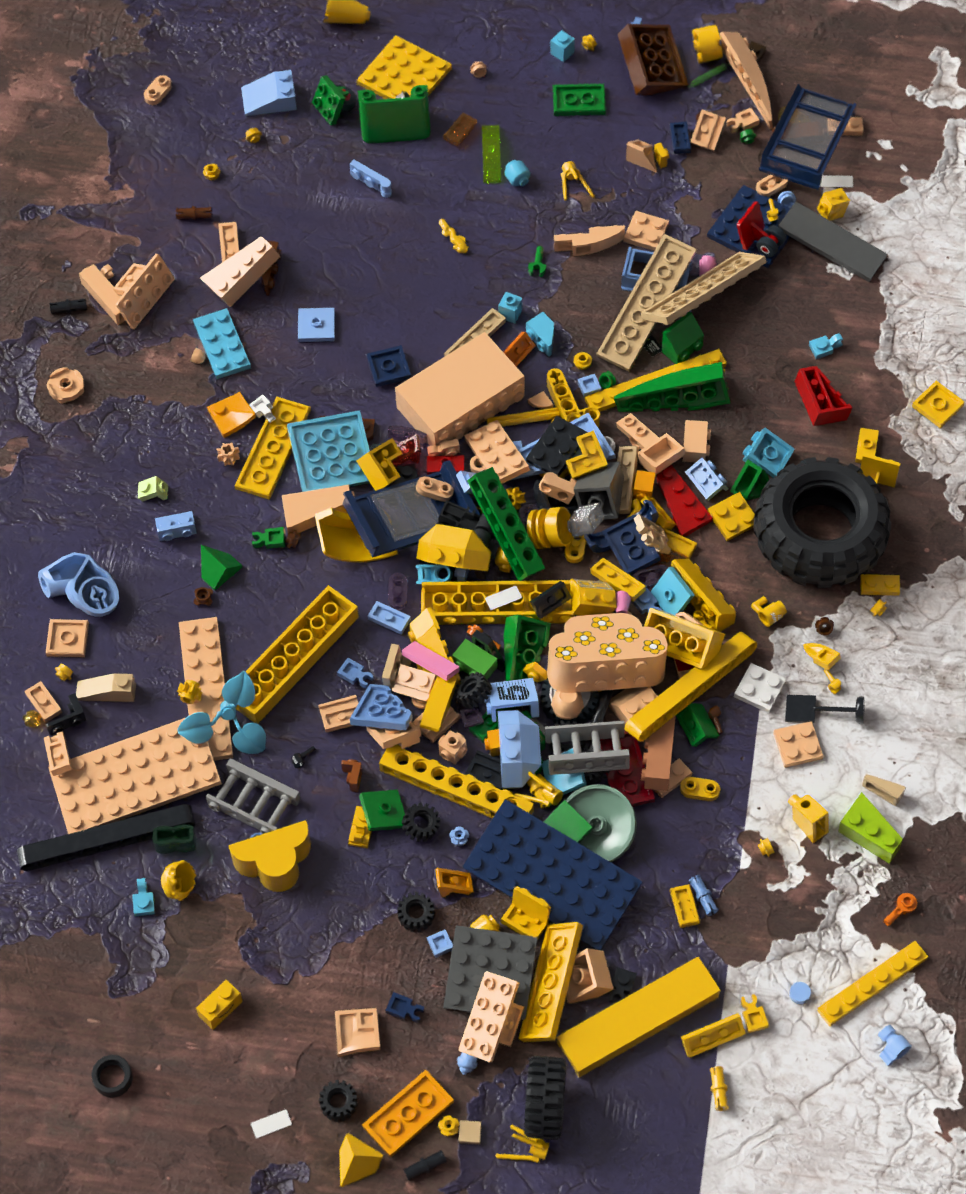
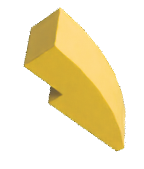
[420,676,458,732]

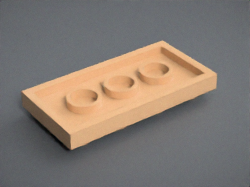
[464,420,530,484]

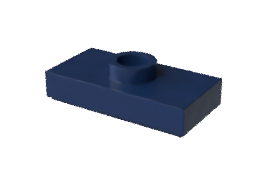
[670,122,691,154]

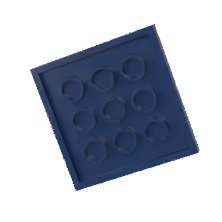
[707,185,791,268]

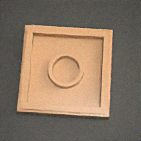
[46,619,89,657]

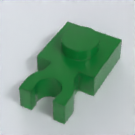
[252,527,285,549]

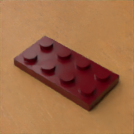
[600,731,655,807]

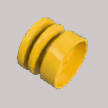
[527,507,573,549]

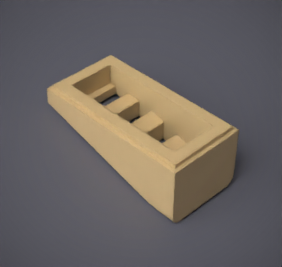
[862,774,906,806]

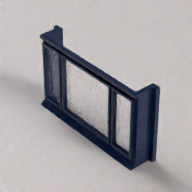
[759,84,857,190]

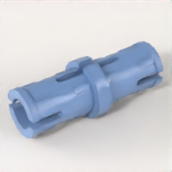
[689,875,719,916]

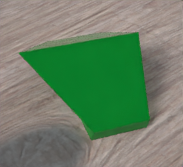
[730,459,770,501]
[201,545,243,591]

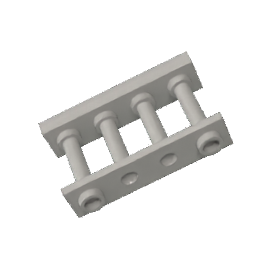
[545,721,629,775]
[206,758,301,834]

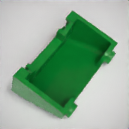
[358,85,431,143]

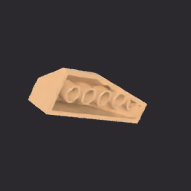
[720,32,773,129]

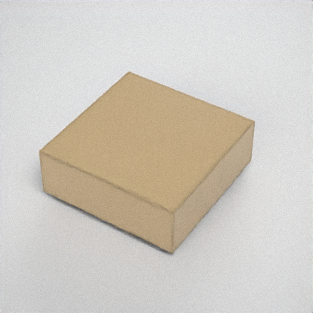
[459,1121,481,1145]

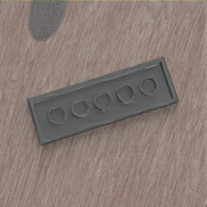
[778,202,888,282]

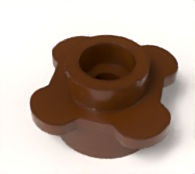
[193,587,213,606]

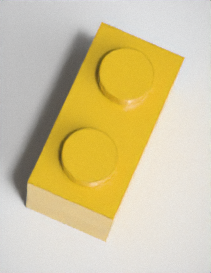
[196,980,243,1030]

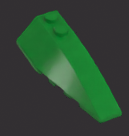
[614,362,730,412]

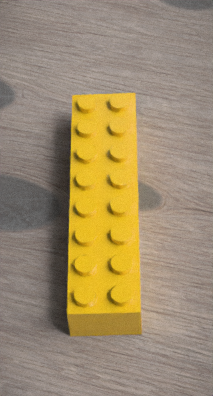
[236,585,359,724]

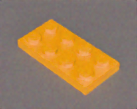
[362,1070,454,1158]

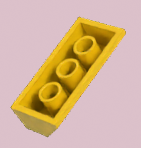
[671,559,736,632]
[644,608,725,669]

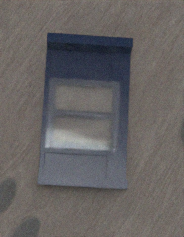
[343,460,480,558]

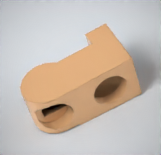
[539,472,577,504]

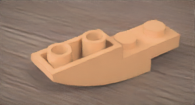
[554,225,625,256]

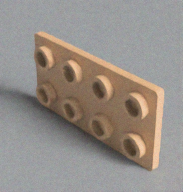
[113,254,175,329]
[459,971,524,1062]

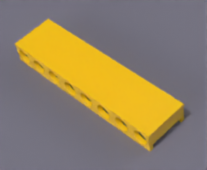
[421,580,575,625]
[556,957,721,1078]

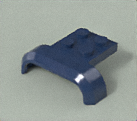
[584,500,661,576]

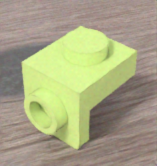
[138,476,168,502]

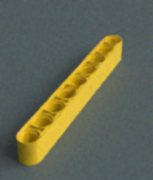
[624,632,757,742]

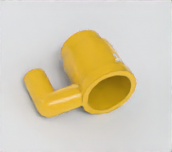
[751,596,787,627]

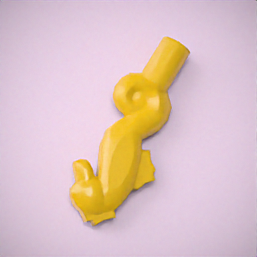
[439,219,468,253]

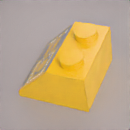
[570,579,617,616]

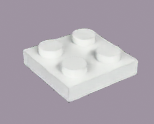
[734,663,786,713]

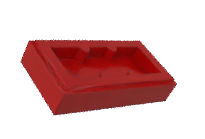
[427,455,464,475]

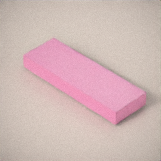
[402,641,460,681]

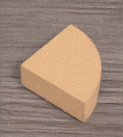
[528,391,553,409]

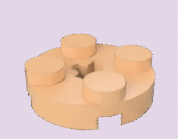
[47,367,84,404]

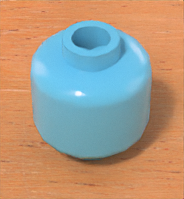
[504,160,531,186]

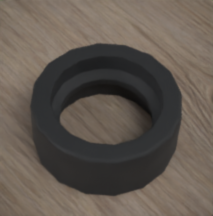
[91,1055,133,1098]

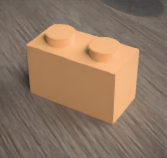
[683,420,711,462]

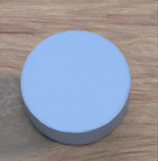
[789,982,811,1004]

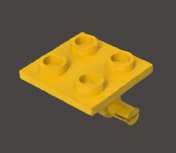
[860,454,900,488]

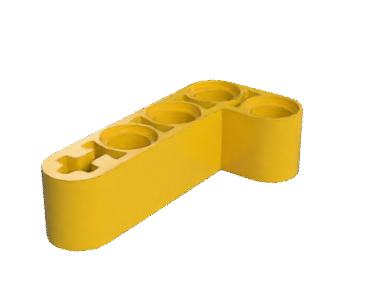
[547,368,600,427]

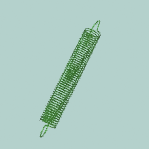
[690,63,730,87]

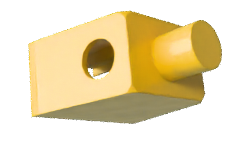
[788,794,829,843]

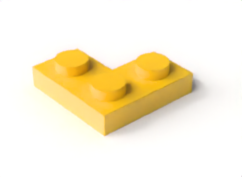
[566,430,608,479]

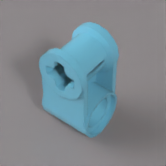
[416,564,453,584]

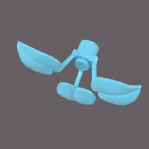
[177,671,266,754]

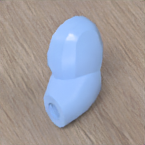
[38,552,119,617]

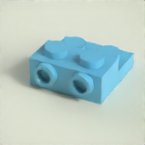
[742,428,795,478]

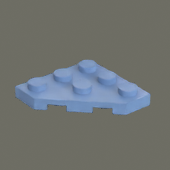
[350,684,413,731]

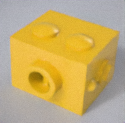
[817,188,850,221]

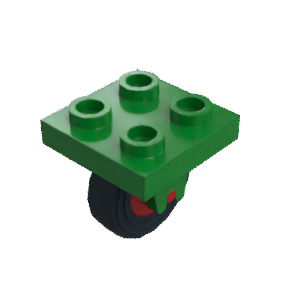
[312,75,357,125]

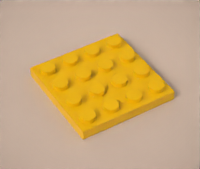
[357,35,452,99]

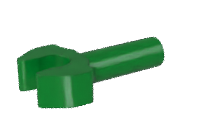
[528,246,546,277]

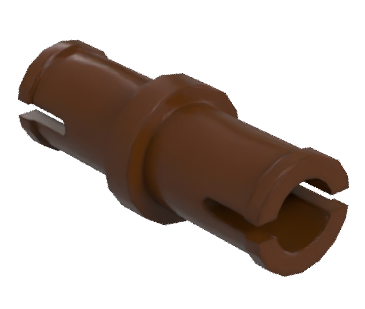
[176,206,213,220]

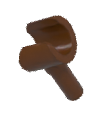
[708,705,723,734]

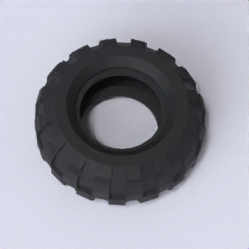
[754,457,891,588]

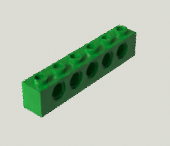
[467,467,545,581]

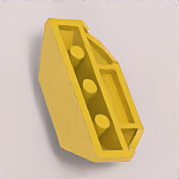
[416,524,491,571]

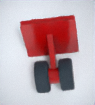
[737,201,787,257]

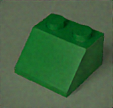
[662,311,704,364]

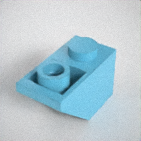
[525,312,554,357]

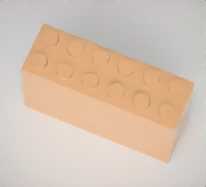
[395,332,525,446]

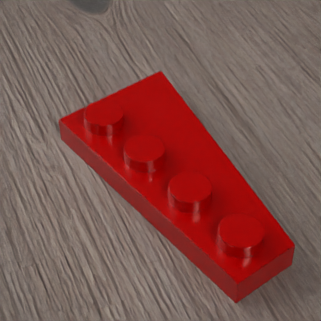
[655,465,713,537]

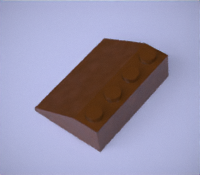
[618,24,689,95]

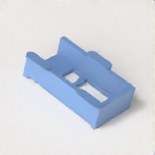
[621,246,692,292]

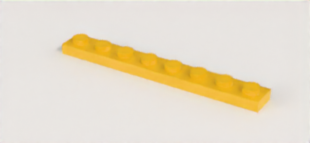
[585,349,727,412]

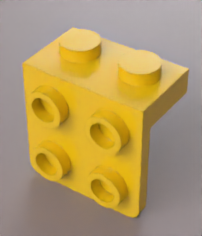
[500,886,551,938]

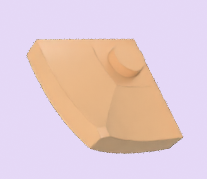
[335,1008,380,1057]

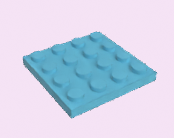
[287,410,370,492]

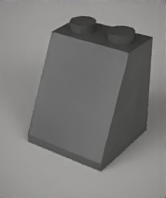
[574,462,624,520]

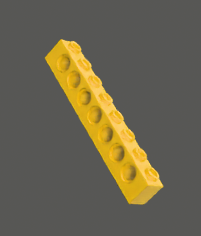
[379,744,534,819]

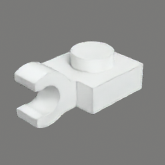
[249,395,276,423]

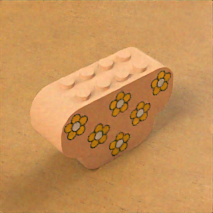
[547,613,667,693]

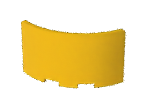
[315,507,398,562]

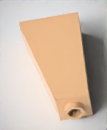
[282,485,354,534]

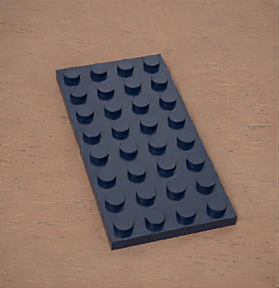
[462,799,643,951]

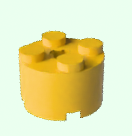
[692,25,723,63]

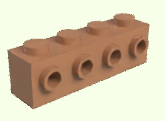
[641,716,675,791]

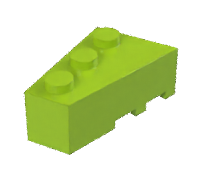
[838,792,903,864]

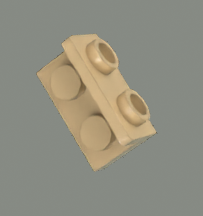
[382,644,412,690]

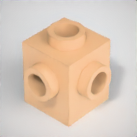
[438,730,467,765]

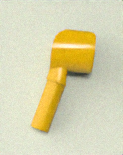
[767,199,778,221]
[824,669,841,694]

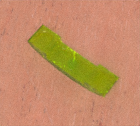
[482,125,501,183]

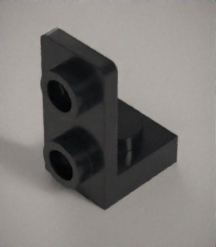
[46,693,86,735]

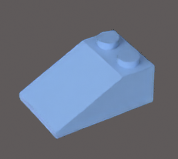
[241,70,297,116]

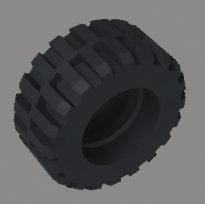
[524,1056,566,1140]

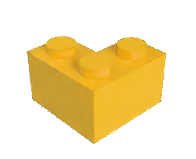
[356,438,402,491]

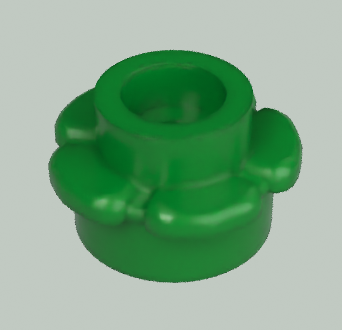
[740,129,757,144]
[599,371,616,389]

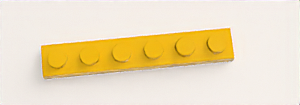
[817,941,928,1027]

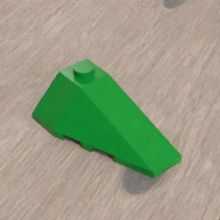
[504,615,551,681]

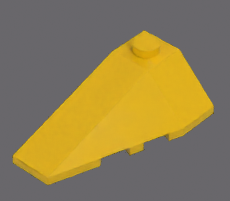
[408,607,461,684]

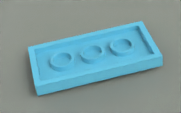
[193,308,251,380]

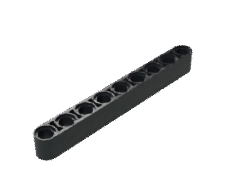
[17,804,196,871]

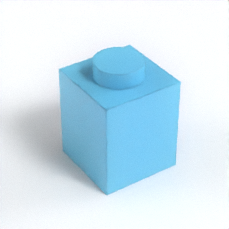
[551,30,575,62]

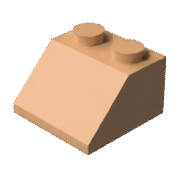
[609,687,658,725]
[566,948,613,1004]

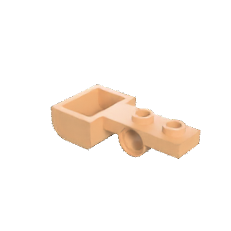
[616,413,685,475]

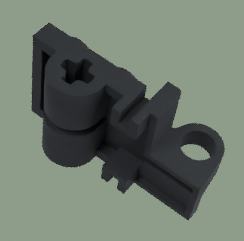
[438,500,499,560]

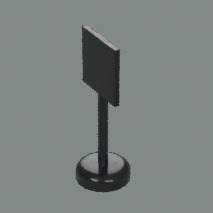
[785,694,865,724]

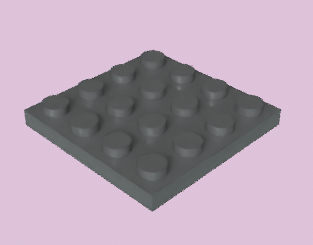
[443,925,538,1020]

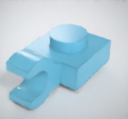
[809,333,843,359]
[132,878,155,916]

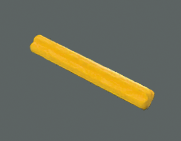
[487,408,560,427]

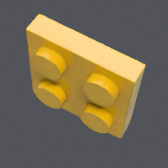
[912,381,965,428]
[707,492,755,541]

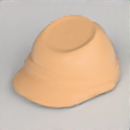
[551,690,584,720]

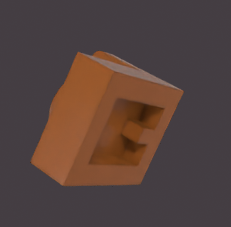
[341,759,363,792]

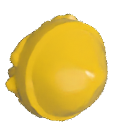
[161,860,196,901]

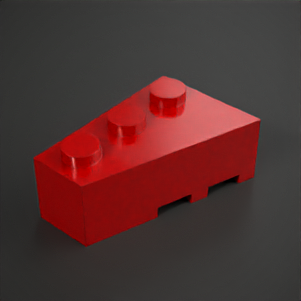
[794,366,853,426]

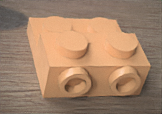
[366,721,421,749]

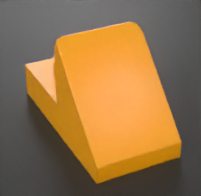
[435,868,473,898]

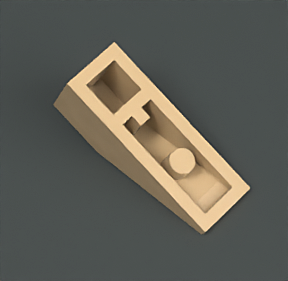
[76,674,136,702]

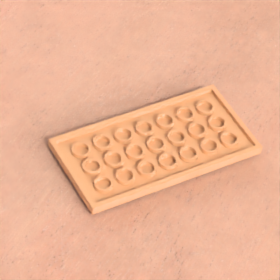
[49,717,222,834]

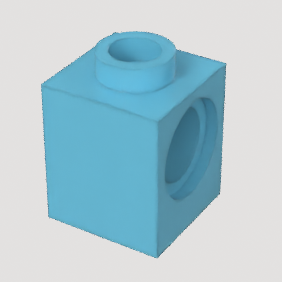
[498,292,522,324]

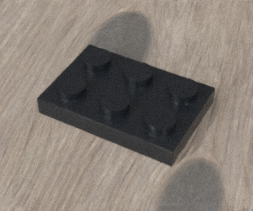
[526,416,588,477]

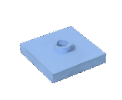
[298,308,335,342]

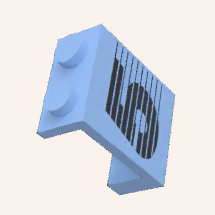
[484,678,539,722]

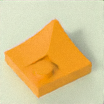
[207,392,256,438]

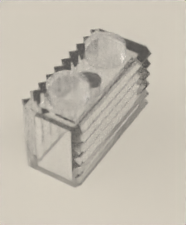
[567,503,605,538]

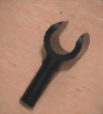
[292,746,316,769]

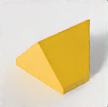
[339,1133,383,1187]

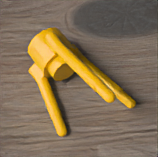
[560,161,595,200]
[514,772,563,807]
[496,1125,549,1163]

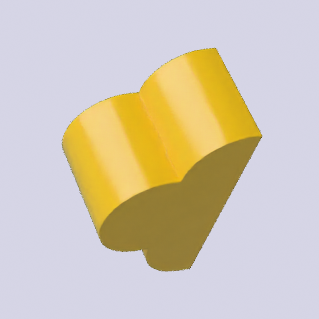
[228,820,311,892]

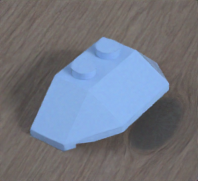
[498,710,541,789]

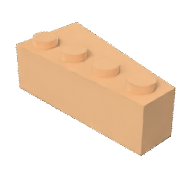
[201,237,280,307]

